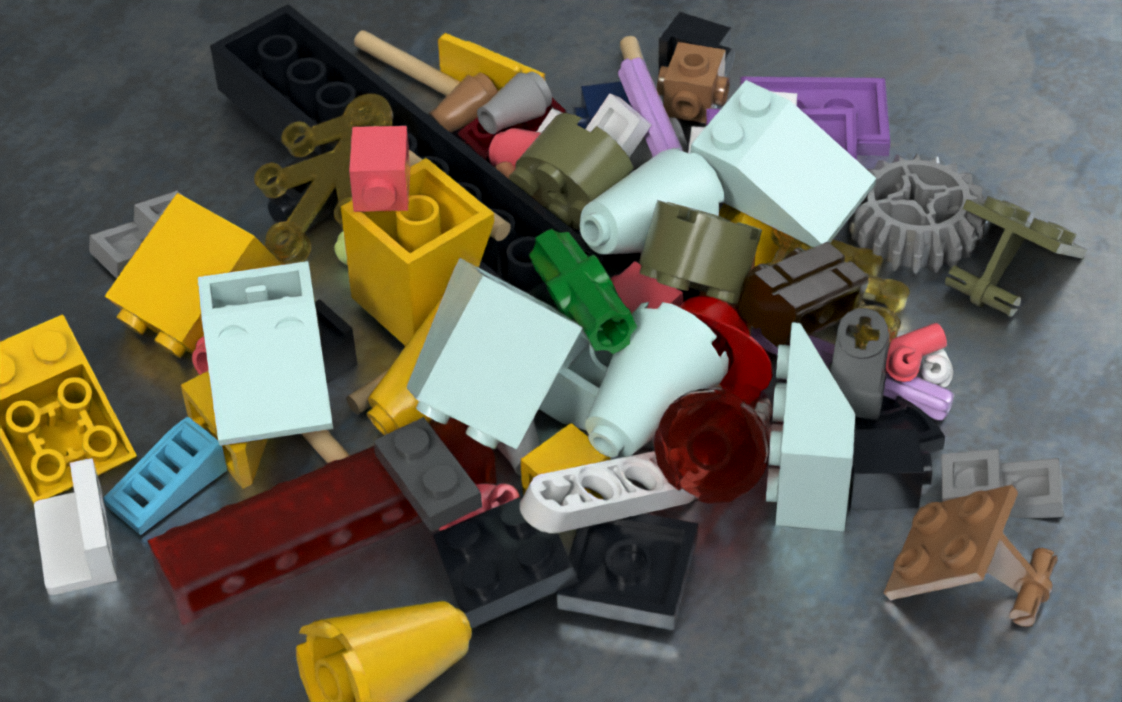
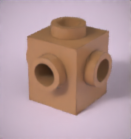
[657,42,730,123]

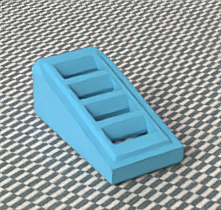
[103,417,227,535]

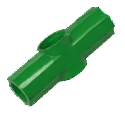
[529,229,637,354]

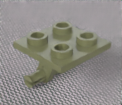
[945,196,1088,317]

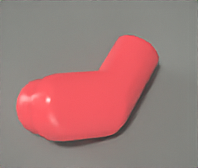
[885,323,947,382]

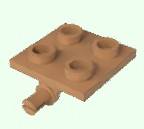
[883,484,1058,627]

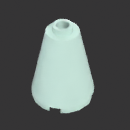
[580,148,725,254]
[585,302,729,457]

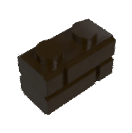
[738,242,869,348]

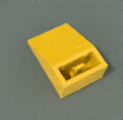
[0,314,137,505]

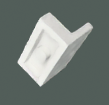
[34,458,117,595]

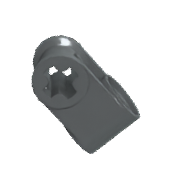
[828,308,890,421]

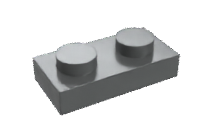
[373,417,482,532]

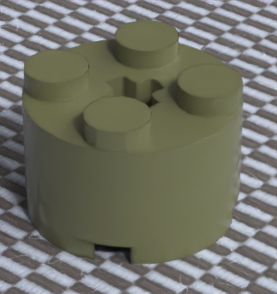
[509,113,634,230]
[639,200,762,304]

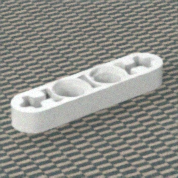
[520,448,708,533]

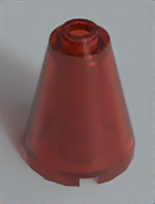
[653,384,773,504]

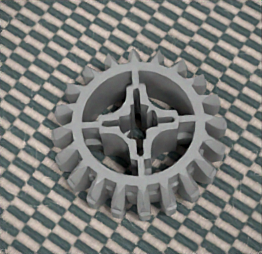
[848,154,986,275]

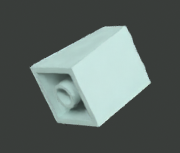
[406,258,583,449]

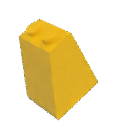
[341,158,495,346]
[105,193,283,358]

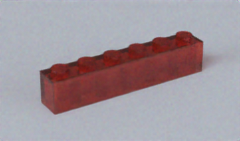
[147,416,497,625]

